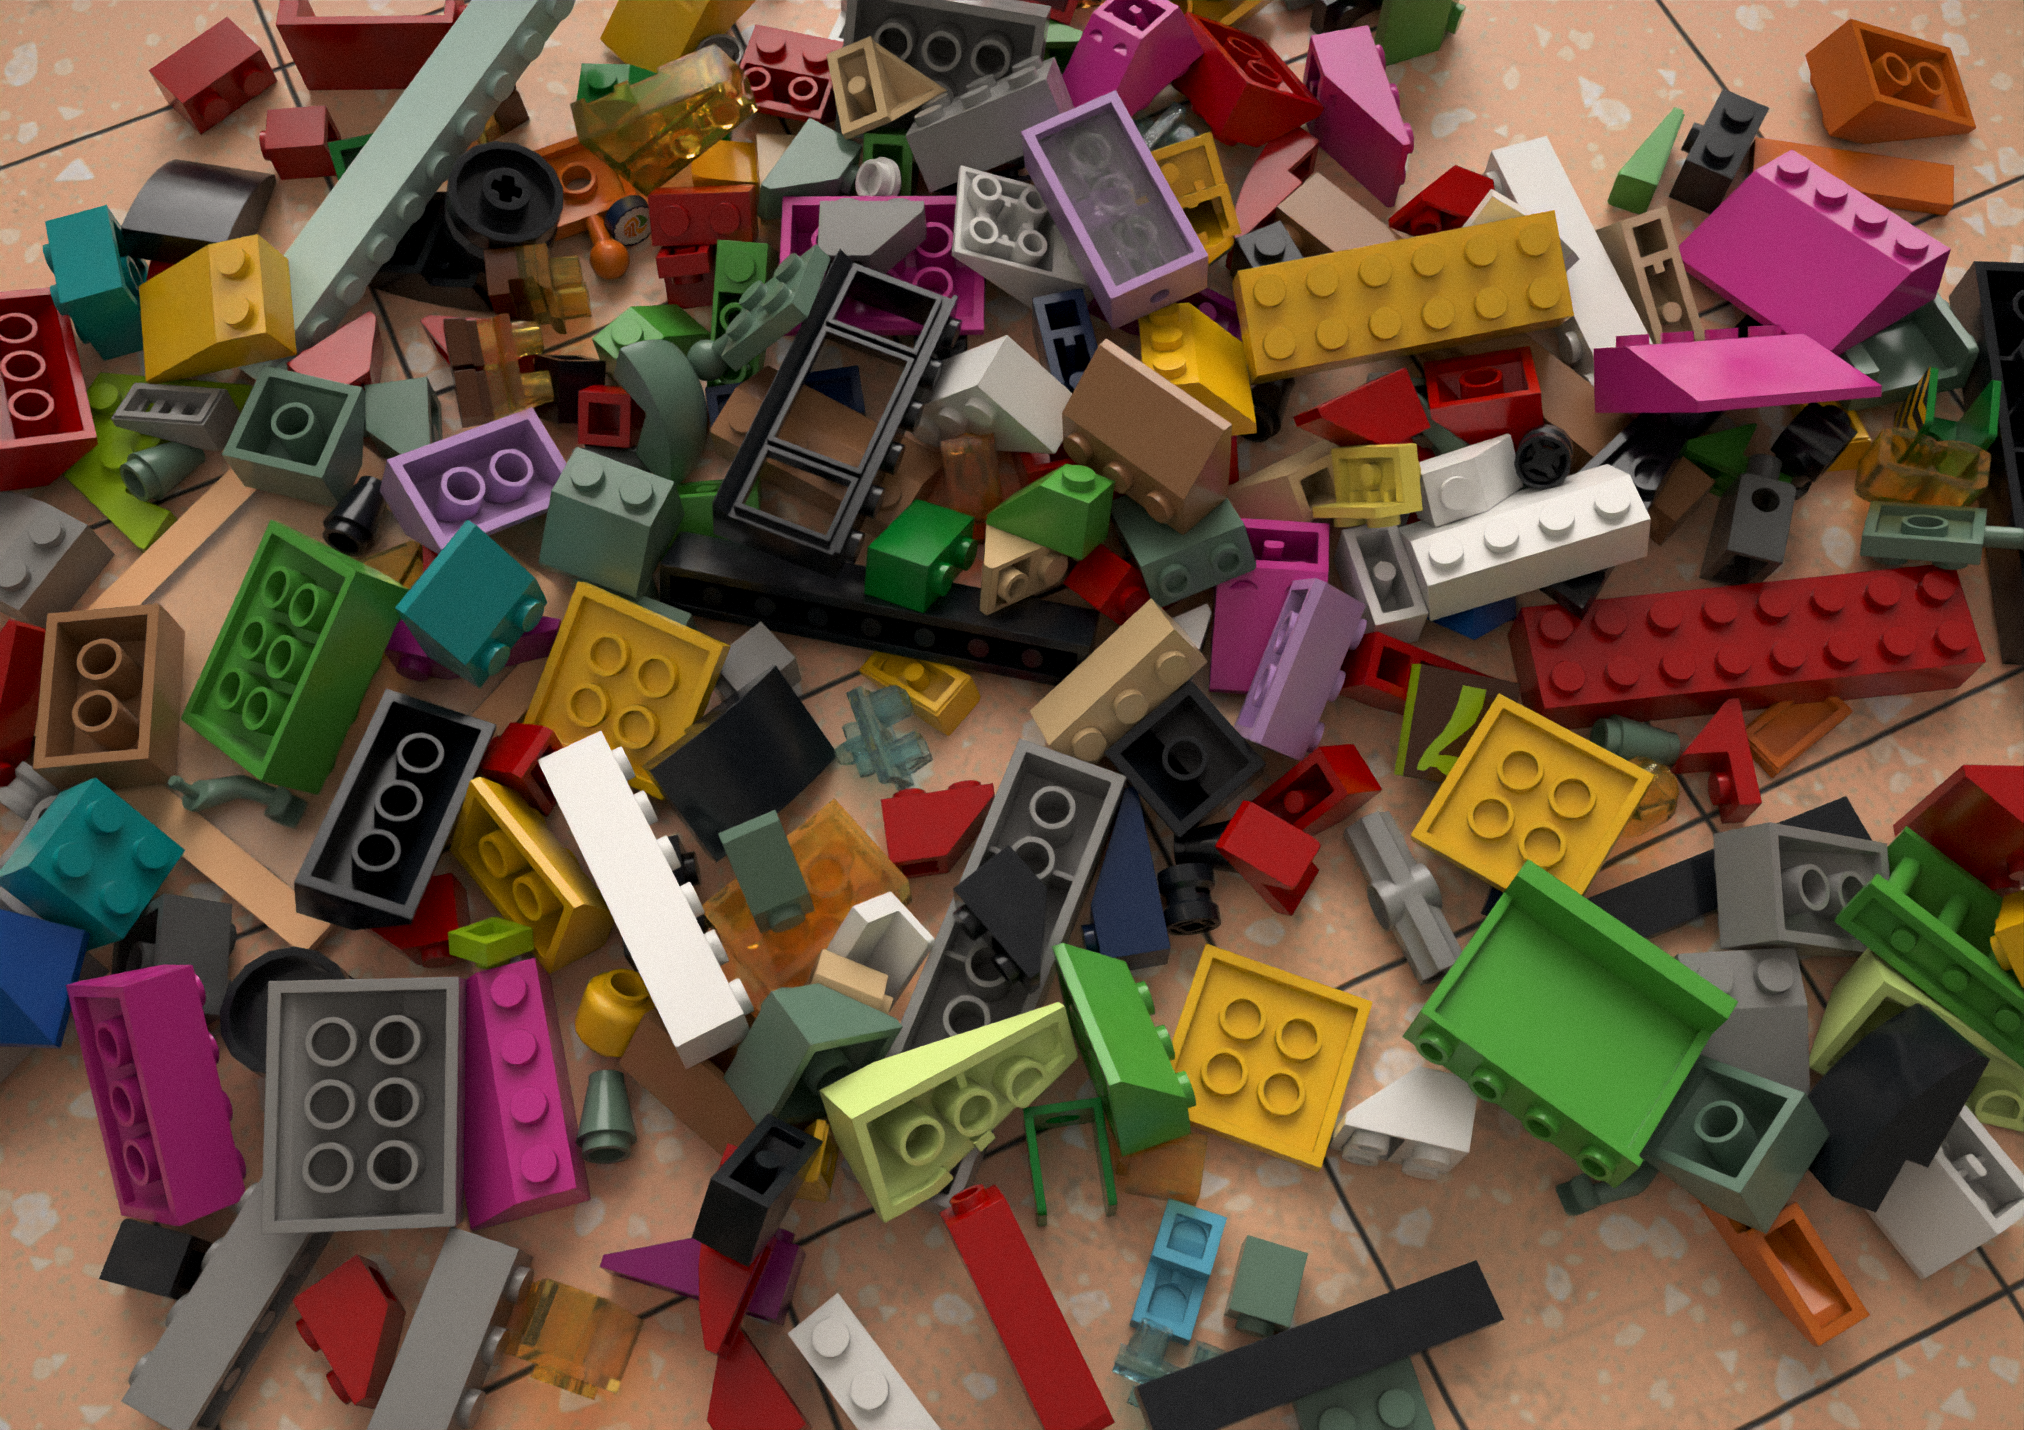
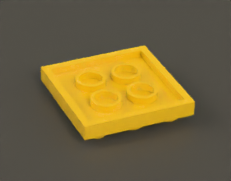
[523,581,731,800]
[1410,694,1655,896]
[1170,943,1373,1172]

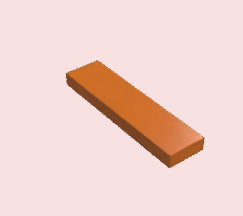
[1748,137,1954,216]

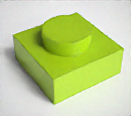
[448,916,534,969]

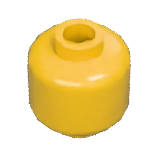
[575,968,656,1058]

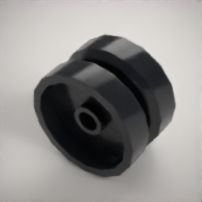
[443,141,563,274]
[220,946,354,1078]

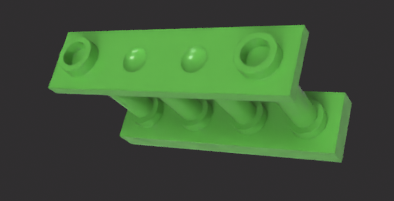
[1834,826,2024,1068]

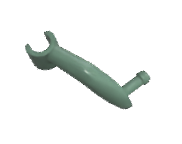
[168,775,308,829]
[1556,1156,1659,1216]

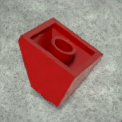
[1423,346,1546,454]

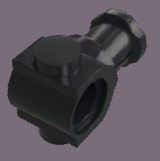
[1770,402,1857,500]

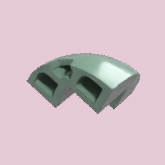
[613,339,708,485]

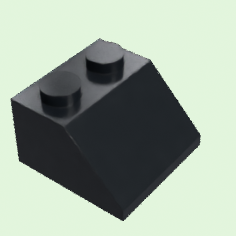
[1104,679,1266,839]

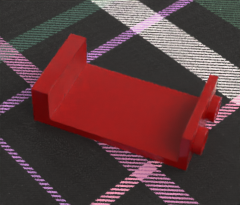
[276,0,467,90]

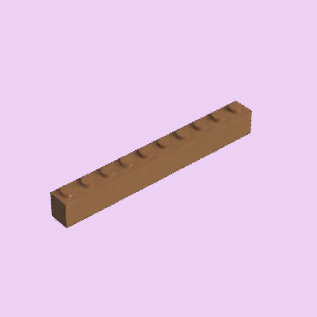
[1274,172,1716,546]

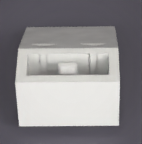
[952,165,1094,309]

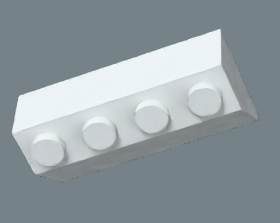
[1398,464,1651,621]

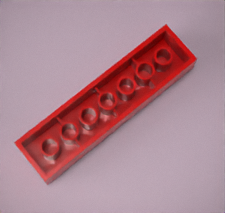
[1507,565,1986,730]

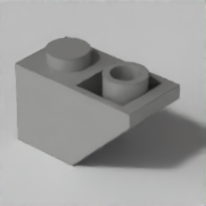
[818,198,927,283]

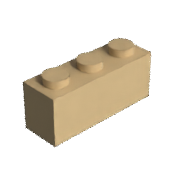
[1029,598,1208,765]

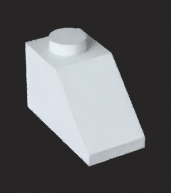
[1416,434,1523,528]

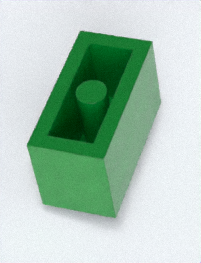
[864,498,978,613]

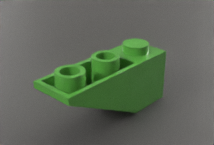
[707,240,779,387]

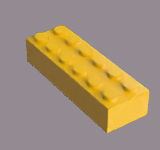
[1232,210,1574,385]

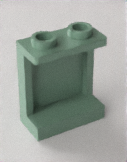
[1838,292,1979,411]
[1110,495,1256,607]

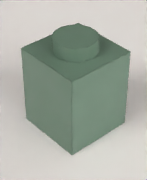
[1224,1235,1308,1339]

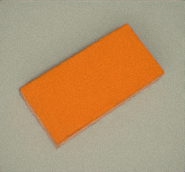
[1745,697,1853,779]

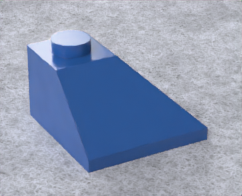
[0,909,90,1049]

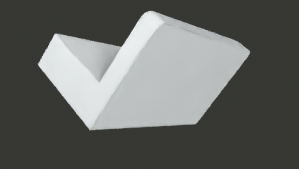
[804,891,935,1014]

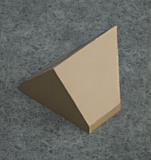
[826,36,947,140]

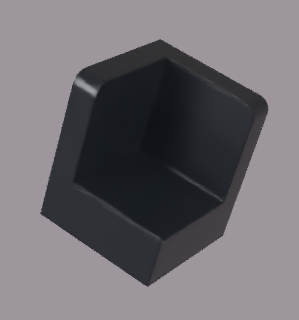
[533,355,606,424]
[99,1219,213,1300]

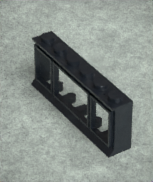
[712,249,962,580]

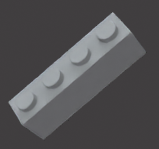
[121,1176,334,1430]
[367,1227,534,1430]

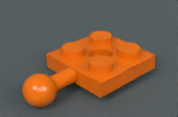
[534,125,637,279]

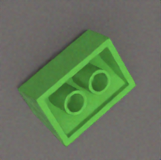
[1374,0,1466,66]
[1052,943,1196,1157]

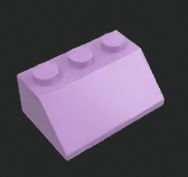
[380,407,567,554]
[1234,578,1367,761]

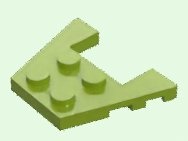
[62,372,253,553]

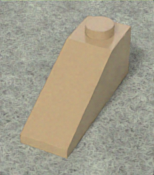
[1595,206,1705,344]

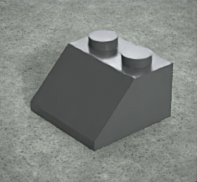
[111,893,237,1025]

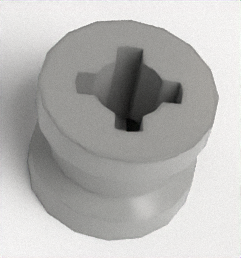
[0,761,61,821]

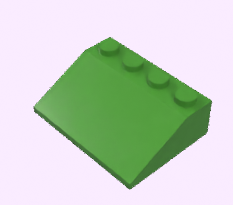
[181,520,410,795]

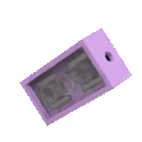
[1021,90,1208,330]

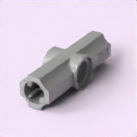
[1343,811,1462,986]

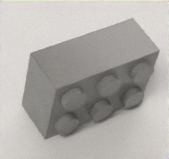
[905,55,1074,193]

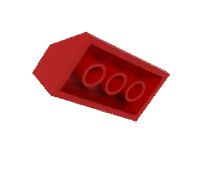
[0,287,98,492]

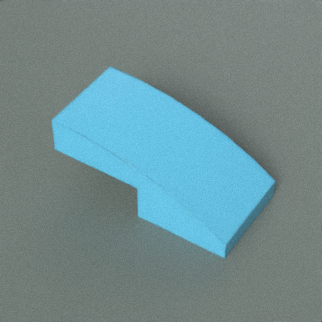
[1129,1198,1227,1346]

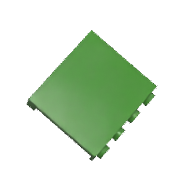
[1402,859,1738,1188]

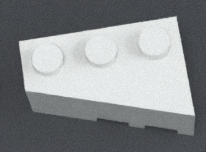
[911,335,1072,454]

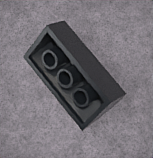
[294,688,496,931]

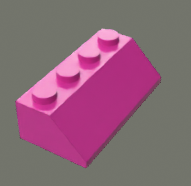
[464,958,591,1231]
[66,964,246,1226]

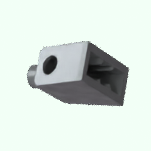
[1699,454,1796,586]

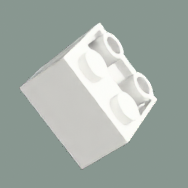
[1328,1066,1477,1180]
[1865,1105,2024,1280]

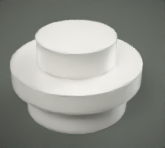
[855,157,901,196]

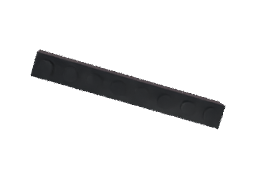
[660,531,1100,686]

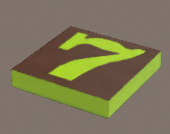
[1394,664,1521,783]

